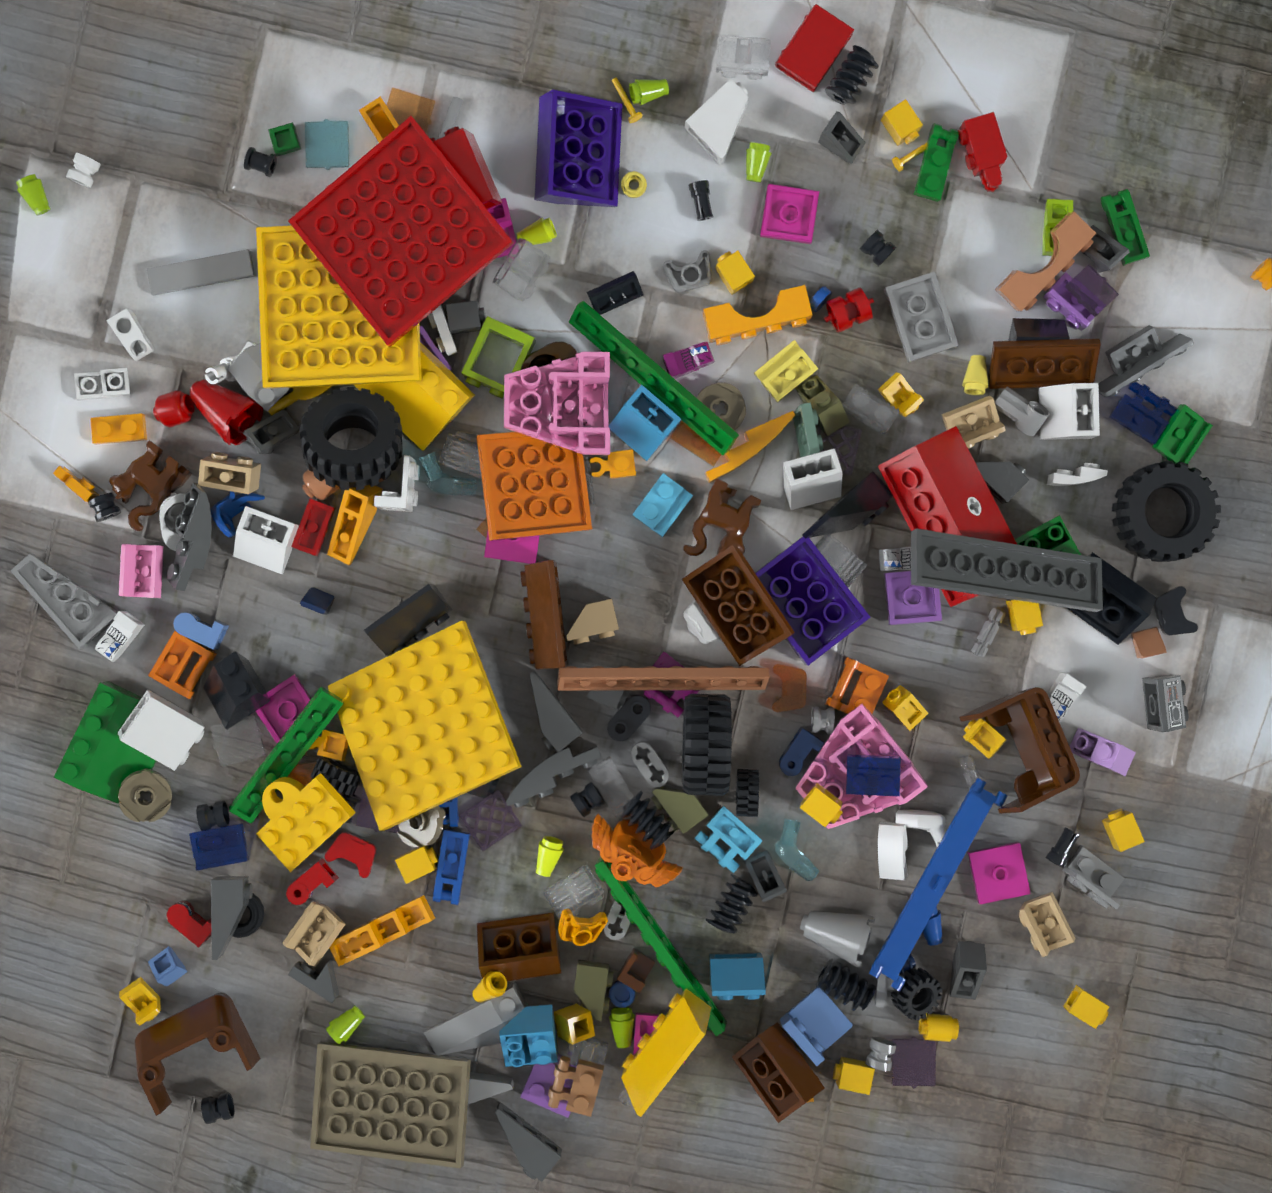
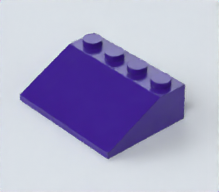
[534,90,623,207]
[755,537,871,666]

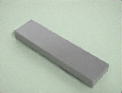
[147,249,255,295]

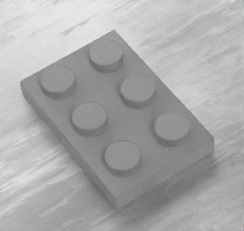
[884,271,959,363]

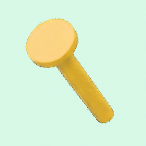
[612,78,643,123]
[892,142,927,172]

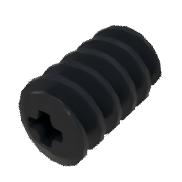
[825,45,879,105]
[621,791,677,850]
[706,874,758,934]
[816,958,876,1011]

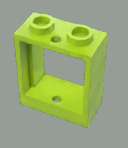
[461,316,536,399]

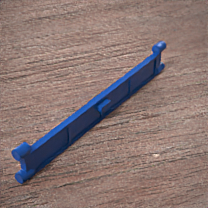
[869,778,1008,991]

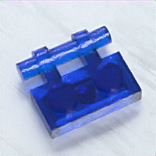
[1109,382,1177,445]

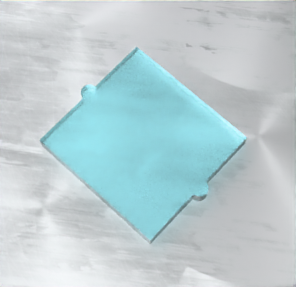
[305,119,349,170]

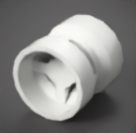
[66,153,101,188]

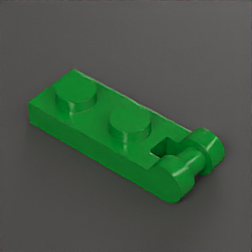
[914,123,959,202]
[1101,189,1150,266]

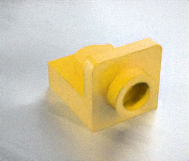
[882,685,928,731]

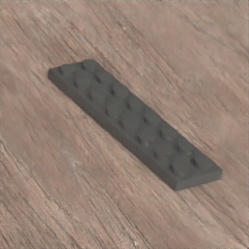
[911,529,1103,612]

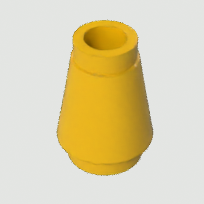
[472,972,507,1003]

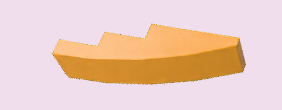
[705,411,795,483]
[329,895,435,967]

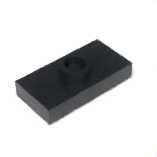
[586,271,644,315]

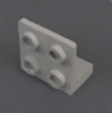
[1062,846,1125,910]

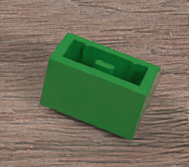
[1015,515,1081,555]

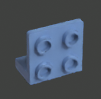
[780,987,852,1066]

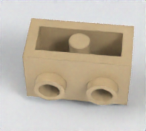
[198,452,261,494]

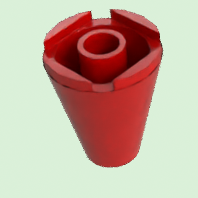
[190,379,263,446]

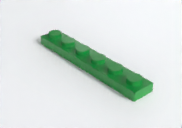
[229,686,344,824]

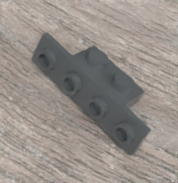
[1098,325,1194,397]

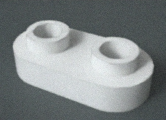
[428,305,458,356]

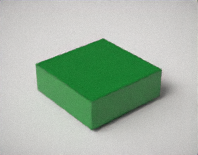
[268,122,301,156]

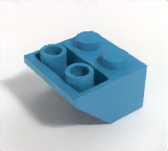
[609,385,681,461]
[709,953,766,1000]
[499,1005,558,1067]

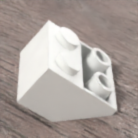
[1039,383,1100,440]
[233,506,299,574]

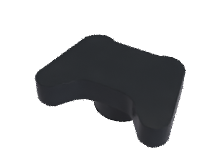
[1153,586,1198,636]

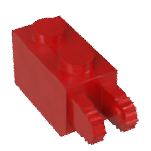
[958,112,1008,192]

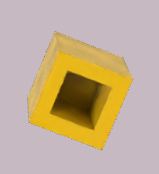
[881,99,923,146]
[715,250,755,295]
[1006,600,1043,635]
[800,783,843,827]
[1102,809,1145,852]
[395,846,439,884]
[1063,985,1109,1029]
[554,1004,595,1045]
[833,1057,875,1095]

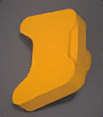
[558,909,608,946]

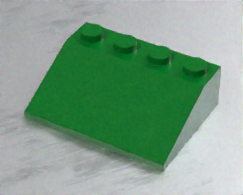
[54,681,156,804]

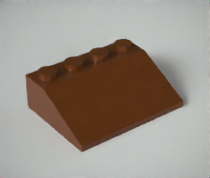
[682,544,795,666]
[520,560,568,669]

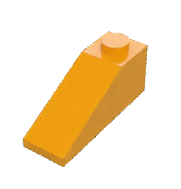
[327,485,383,565]

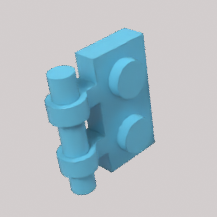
[694,805,763,873]

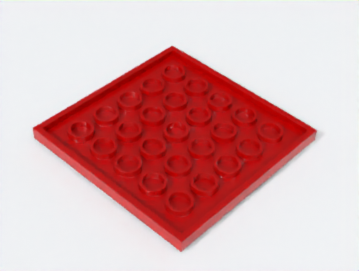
[288,116,514,347]

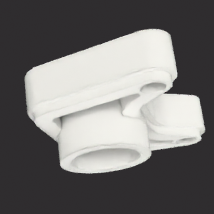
[683,600,720,644]

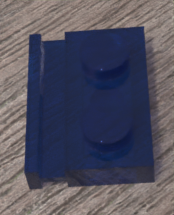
[846,754,901,796]
[189,823,249,871]

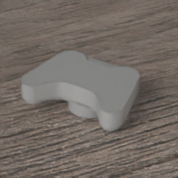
[663,250,712,293]
[874,973,894,1008]

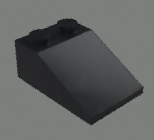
[802,471,893,539]

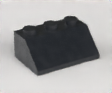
[1065,552,1156,645]
[364,584,452,655]

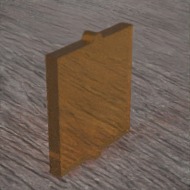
[387,87,436,133]

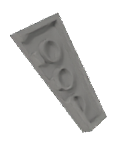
[11,554,118,649]

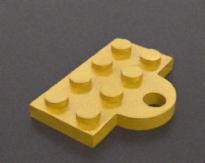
[256,773,356,873]

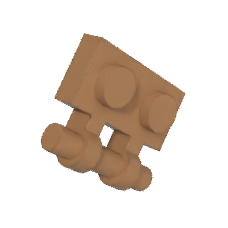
[548,1056,604,1117]

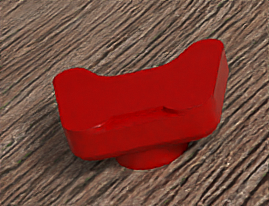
[324,832,376,878]

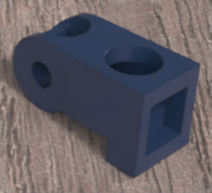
[779,727,824,776]

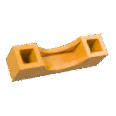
[703,285,812,345]

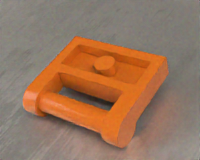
[148,631,217,699]
[826,657,889,714]

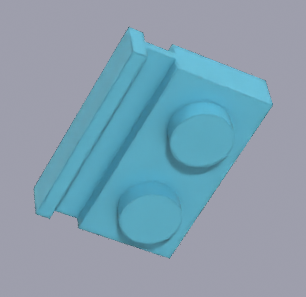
[632,473,693,537]

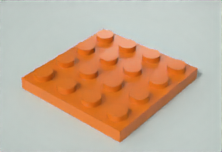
[477,432,592,541]

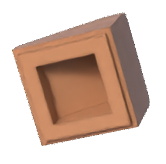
[1131,627,1167,659]

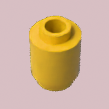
[918,1013,959,1042]

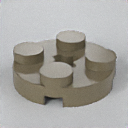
[697,382,746,430]
[118,768,172,822]
[397,805,445,847]

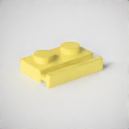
[754,340,818,403]

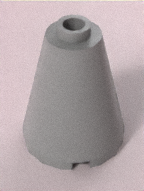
[800,911,875,968]

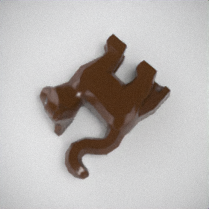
[109,440,192,531]
[683,479,761,556]

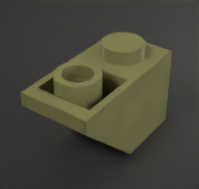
[795,375,849,436]
[651,787,708,834]
[574,959,613,1021]

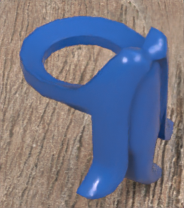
[210,491,265,538]

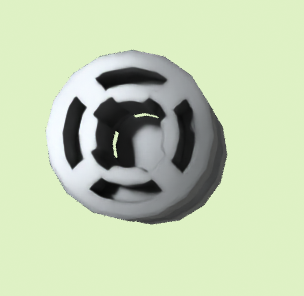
[865,1037,897,1071]

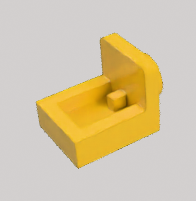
[878,372,924,417]
[963,718,1007,759]
[119,977,161,1026]

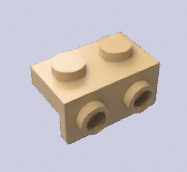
[942,395,1006,449]
[1019,892,1076,957]
[283,901,346,967]

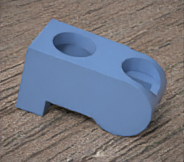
[173,612,229,649]

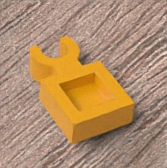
[590,449,636,479]
[53,465,100,502]
[308,730,348,761]

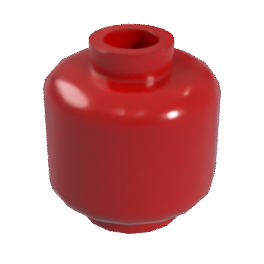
[153,390,195,428]

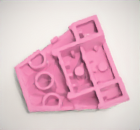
[504,352,610,455]
[796,703,928,829]

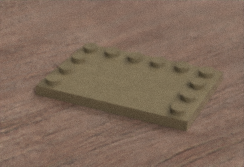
[310,1041,471,1169]

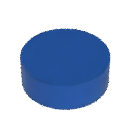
[809,286,832,312]
[609,980,635,1008]

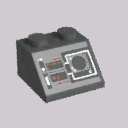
[1142,675,1189,732]

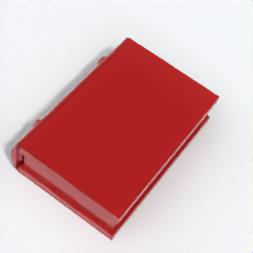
[775,4,855,93]

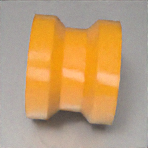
[1250,257,1272,291]

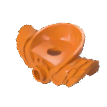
[591,813,683,888]

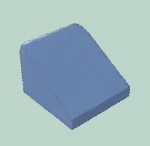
[148,946,187,986]

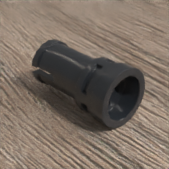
[688,180,713,221]
[1045,827,1080,868]

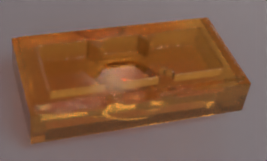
[670,421,721,467]

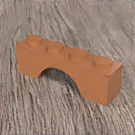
[995,211,1096,311]

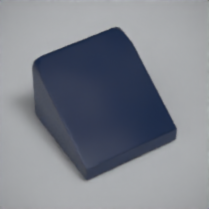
[300,588,335,614]

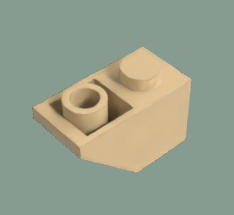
[567,599,619,645]

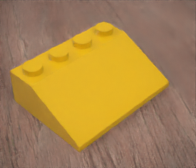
[353,342,475,451]
[621,988,711,1117]

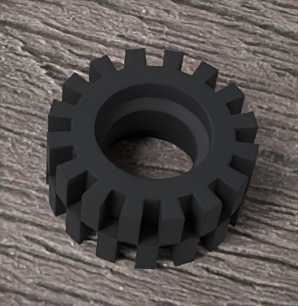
[311,756,361,796]
[736,769,759,817]
[891,968,942,1020]

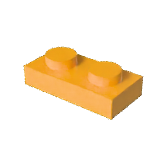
[91,413,147,445]

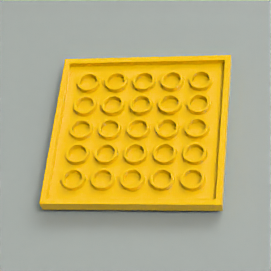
[256,225,422,389]
[328,621,522,831]

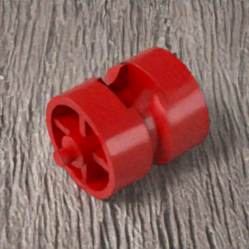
[824,287,874,333]

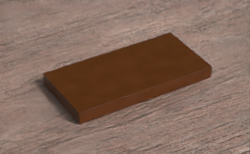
[988,339,1101,389]

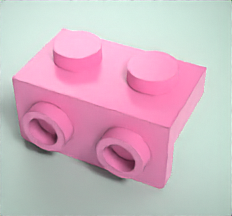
[119,544,164,598]

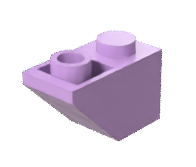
[1070,728,1136,776]

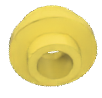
[621,171,647,198]

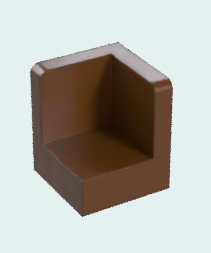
[617,948,655,993]

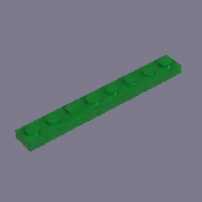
[569,301,739,456]
[595,857,727,1036]

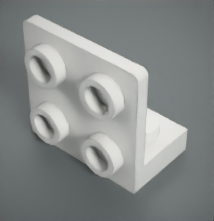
[374,455,420,512]

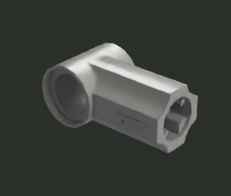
[995,387,1049,436]

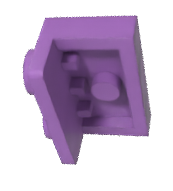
[1043,272,1104,331]

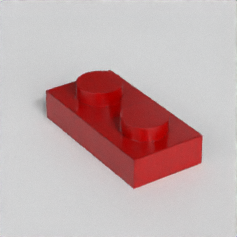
[291,499,336,556]

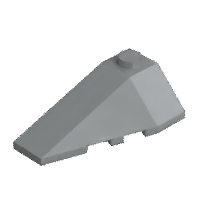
[228,343,289,411]
[424,981,529,1055]

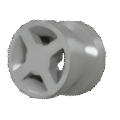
[811,707,835,734]

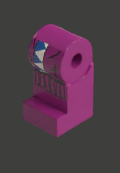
[662,342,715,379]

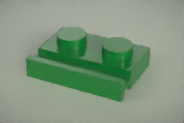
[1152,404,1213,464]

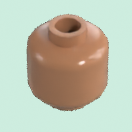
[302,470,340,500]

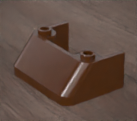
[959,687,1080,814]
[135,993,261,1116]

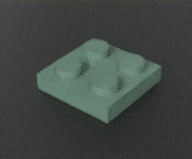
[793,402,823,458]

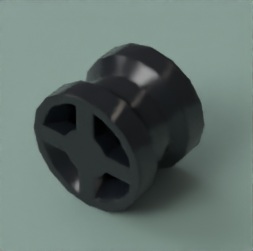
[88,492,121,522]

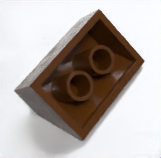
[477,912,561,981]
[732,1022,825,1123]

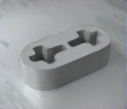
[631,742,669,787]
[604,900,631,940]

